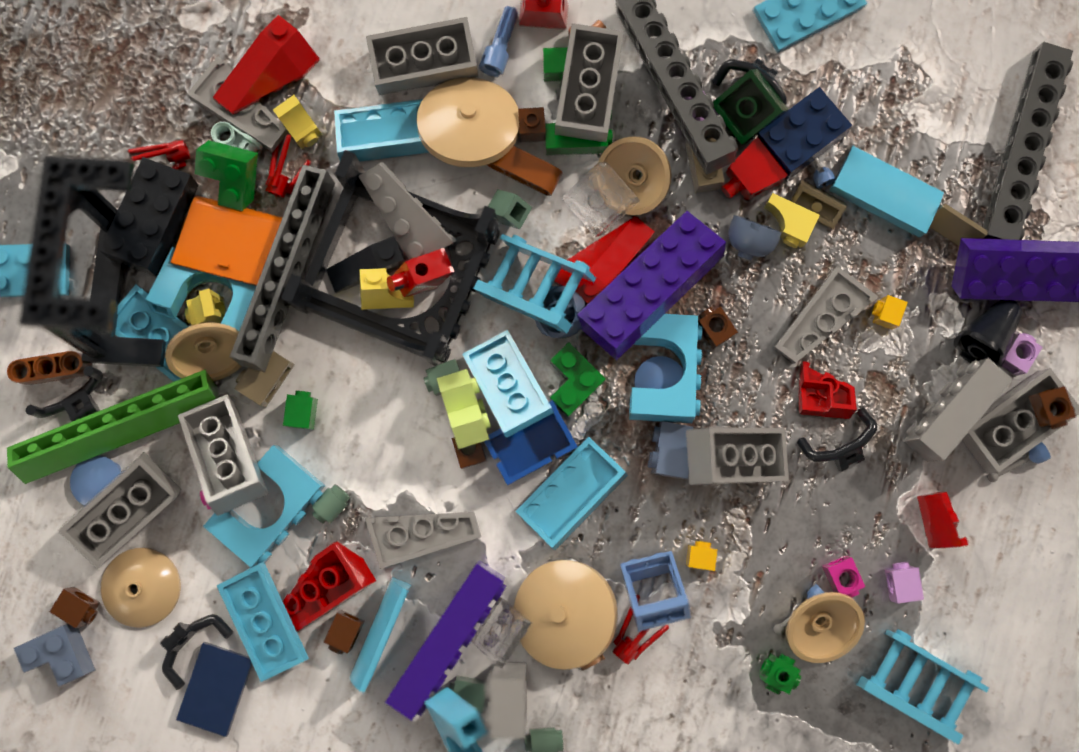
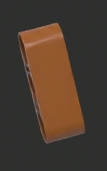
[487,146,563,196]
[7,351,92,385]

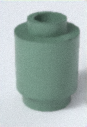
[311,484,351,524]
[524,727,563,752]

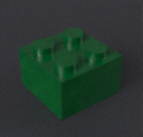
[713,69,789,145]

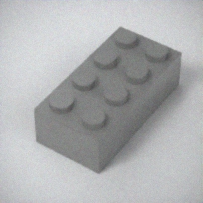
[366,17,479,95]
[555,23,624,142]
[904,358,1013,462]
[962,368,1079,474]
[178,394,268,516]
[686,427,789,485]
[58,452,181,569]
[485,662,527,739]

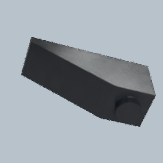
[326,236,406,293]

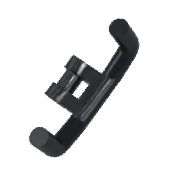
[711,58,787,105]
[25,366,103,422]
[797,407,877,472]
[160,614,233,690]

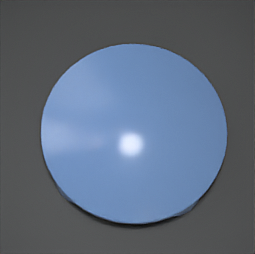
[634,356,683,389]
[70,456,121,505]

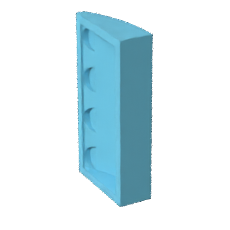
[334,99,429,162]
[829,146,944,238]
[516,437,628,550]
[350,577,411,693]

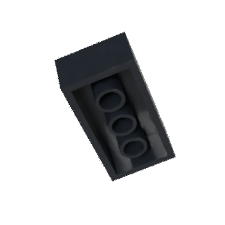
[99,157,199,277]

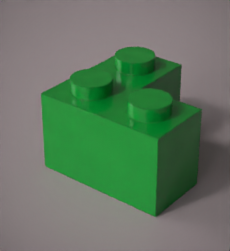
[194,140,258,211]
[550,342,606,418]

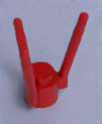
[265,135,311,198]
[128,139,191,170]
[612,594,669,665]

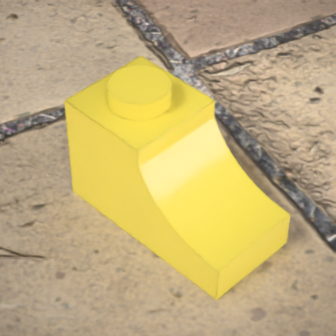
[273,95,322,149]
[764,193,820,248]
[360,268,414,310]
[185,289,226,326]

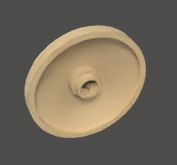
[417,77,519,167]
[513,560,618,669]

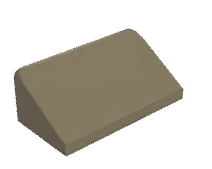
[790,180,847,229]
[930,204,988,246]

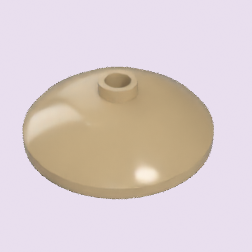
[596,136,672,215]
[165,323,241,381]
[101,548,181,628]
[786,592,865,663]

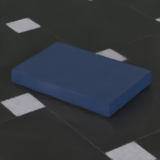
[176,642,253,737]

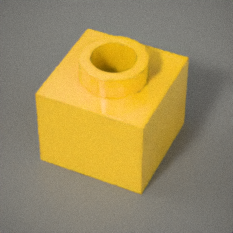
[872,295,908,330]
[685,541,718,571]

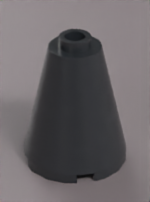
[954,300,1022,368]

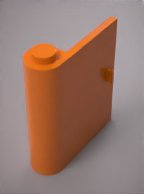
[171,195,283,286]

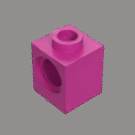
[822,556,865,598]

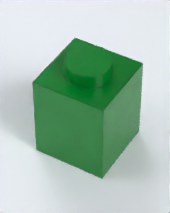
[283,391,318,430]

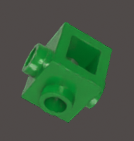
[759,653,801,695]

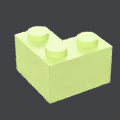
[437,369,491,449]

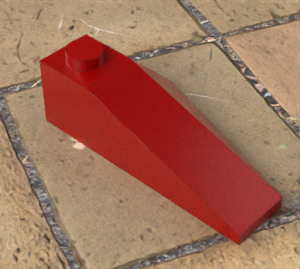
[213,15,320,115]
[554,216,655,306]
[283,541,376,632]

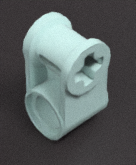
[211,122,263,152]

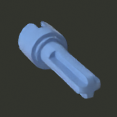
[479,6,518,77]

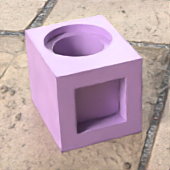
[1002,333,1043,376]
[885,562,924,604]

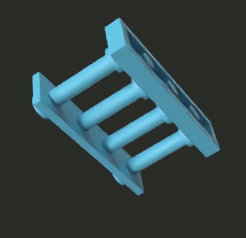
[473,234,596,334]
[857,629,989,745]

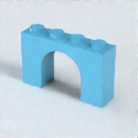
[145,247,256,331]
[629,314,702,423]
[203,445,325,568]
[424,687,488,752]

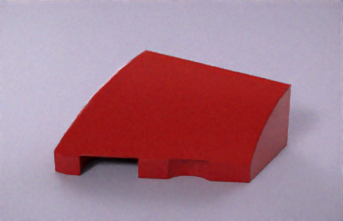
[799,361,857,419]
[917,492,969,548]

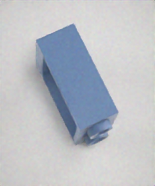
[620,551,691,632]

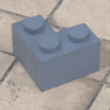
[648,421,693,479]
[14,624,96,686]

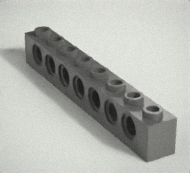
[615,0,738,175]
[982,42,1073,240]
[230,165,335,372]

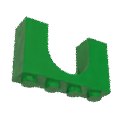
[543,47,613,155]

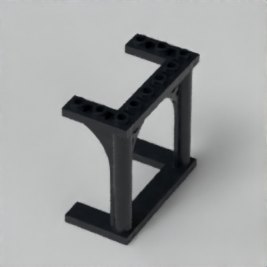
[281,150,500,366]
[19,156,181,367]

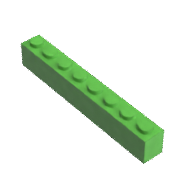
[7,370,220,484]

